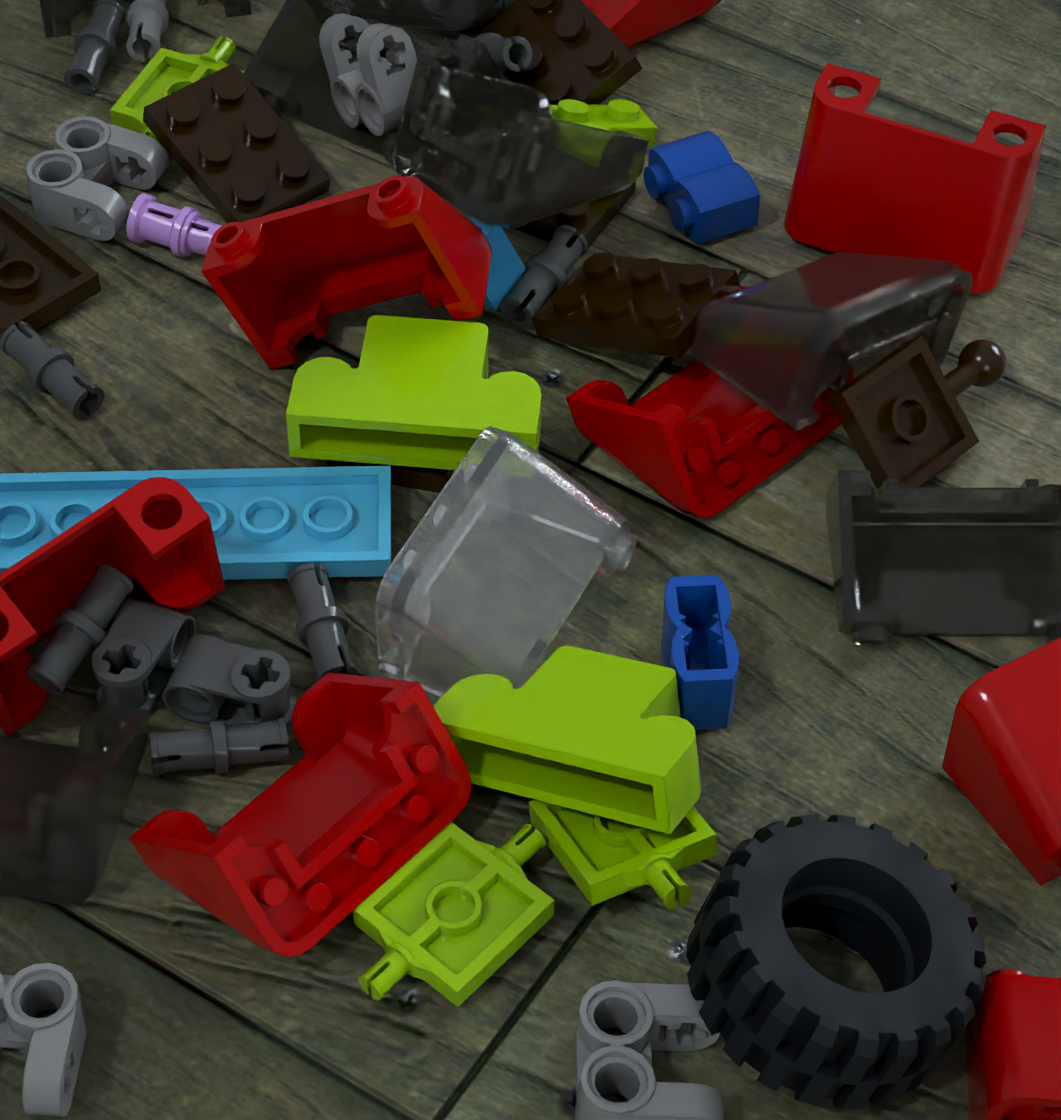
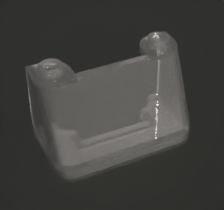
[375,426,637,697]

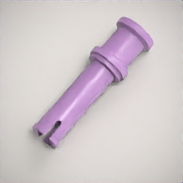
[126,193,222,257]

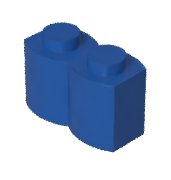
[643,131,760,244]
[661,575,739,730]

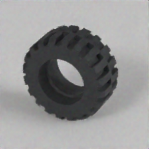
[686,814,987,1109]

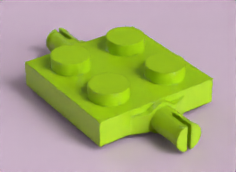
[110,36,257,144]
[528,800,718,910]
[353,822,555,1007]

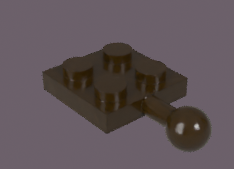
[827,336,1007,504]

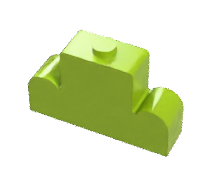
[286,315,541,477]
[433,645,702,835]

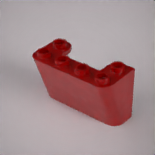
[784,63,1046,294]
[0,477,225,737]

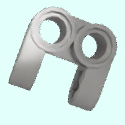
[319,13,431,136]
[26,116,169,241]
[0,963,87,1117]
[573,980,725,1120]

